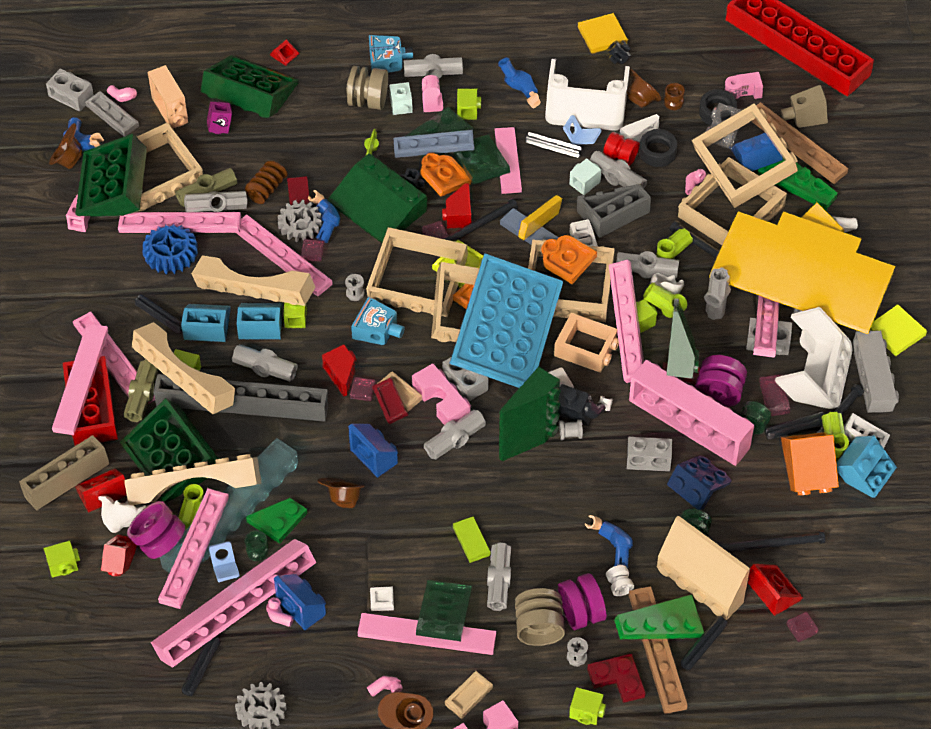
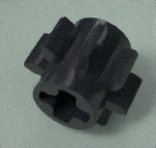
[607,40,631,64]
[400,169,424,190]

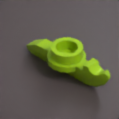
[364,129,379,155]

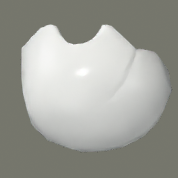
[650,273,684,295]

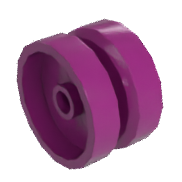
[695,355,747,407]
[127,501,185,559]
[558,573,606,631]

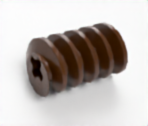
[245,161,288,204]

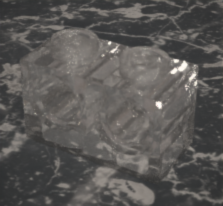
[706,103,742,150]

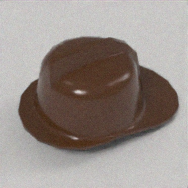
[627,68,661,107]
[49,123,82,169]
[317,478,365,508]
[378,692,433,729]

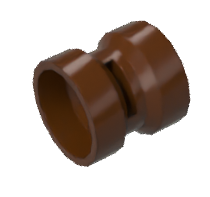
[664,83,685,110]

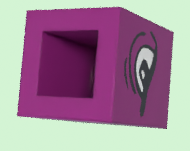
[207,101,232,134]

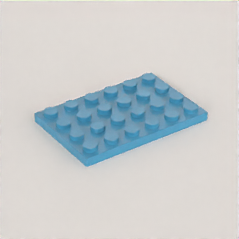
[449,254,563,388]

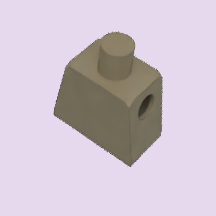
[781,85,828,128]

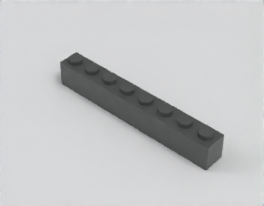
[154,374,329,421]

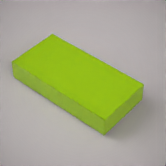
[453,517,490,563]

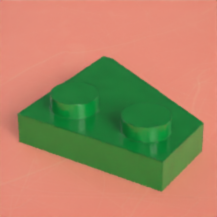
[246,498,308,544]

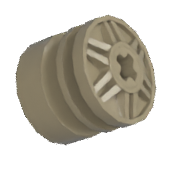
[347,65,388,110]
[515,588,565,646]

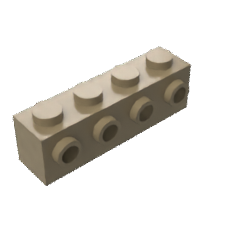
[19,435,109,511]

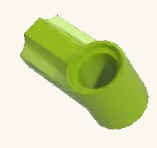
[656,228,693,259]
[643,282,687,318]
[822,412,849,459]
[178,484,204,531]

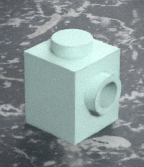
[389,82,412,115]
[570,159,601,195]

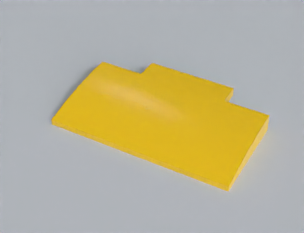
[709,212,895,334]

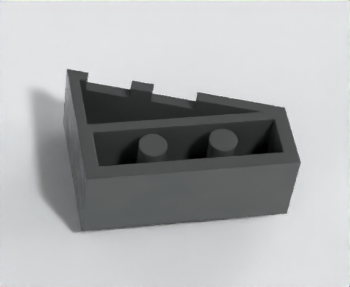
[577,184,651,238]

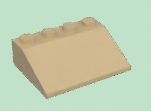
[657,516,750,620]

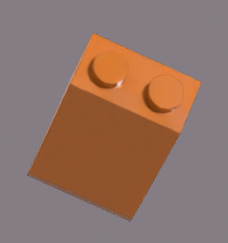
[781,432,839,495]

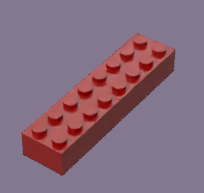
[726,0,874,97]

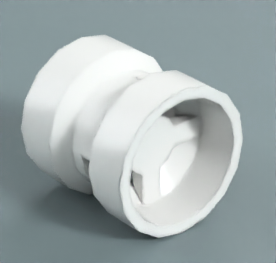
[606,565,634,596]

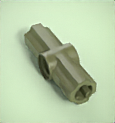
[175,168,237,207]
[124,359,158,422]

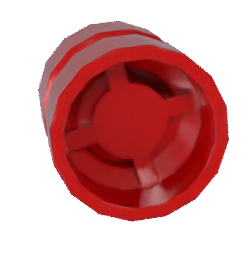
[603,132,640,166]

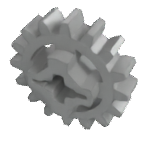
[278,200,322,242]
[235,682,286,729]

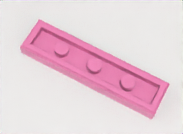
[495,127,522,194]

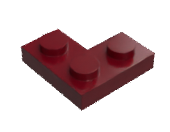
[587,654,645,703]

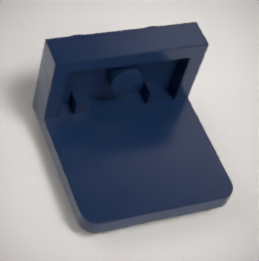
[667,456,732,511]

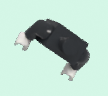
[558,381,613,426]

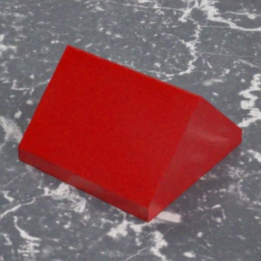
[75,468,127,513]
[748,564,803,616]

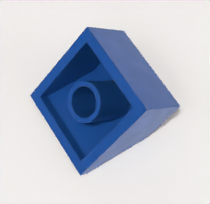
[732,133,783,171]
[348,424,398,478]
[274,574,326,630]

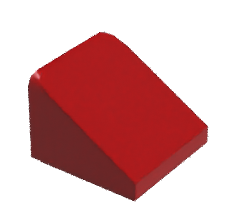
[270,39,299,66]

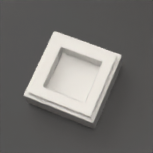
[370,587,394,611]

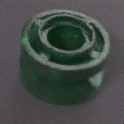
[738,401,771,434]
[681,509,712,537]

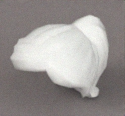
[98,495,146,533]

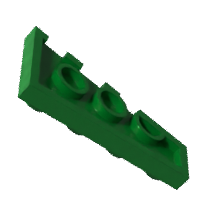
[757,157,837,211]
[614,595,704,639]

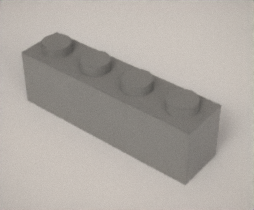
[852,331,899,413]

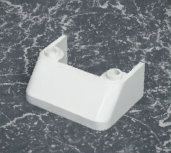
[545,59,630,130]
[775,307,852,409]

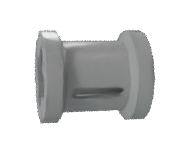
[345,274,365,301]
[559,419,583,440]
[567,637,588,666]

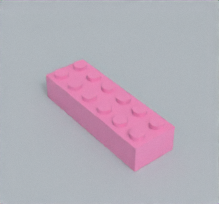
[629,360,754,466]

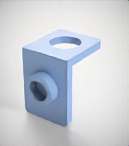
[563,115,601,145]
[209,541,240,582]

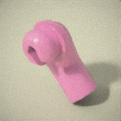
[107,85,137,102]
[685,169,706,195]
[266,597,294,627]
[367,676,403,696]

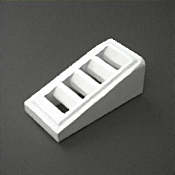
[620,114,659,143]
[570,219,598,247]
[844,413,890,448]

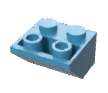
[237,303,283,339]
[181,304,231,342]
[836,436,897,498]

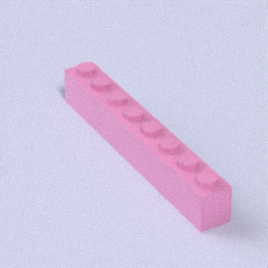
[151,539,316,668]

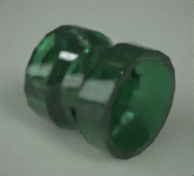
[245,530,269,561]

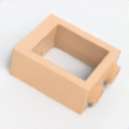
[148,65,188,129]
[554,313,619,373]

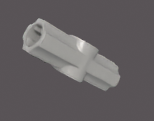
[404,54,463,78]
[589,151,647,189]
[184,191,247,212]
[616,251,679,278]
[704,267,731,320]
[232,344,298,382]
[424,410,486,460]
[487,543,511,611]

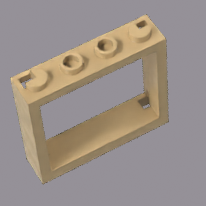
[692,104,798,208]
[136,123,203,212]
[678,157,787,245]
[366,227,468,317]
[528,240,614,322]
[431,262,479,342]

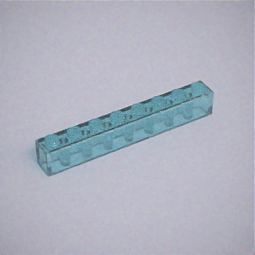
[160,438,298,573]

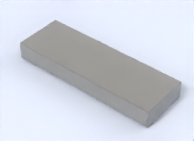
[85,91,139,137]

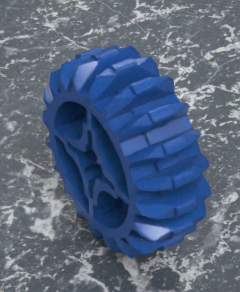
[142,224,198,274]

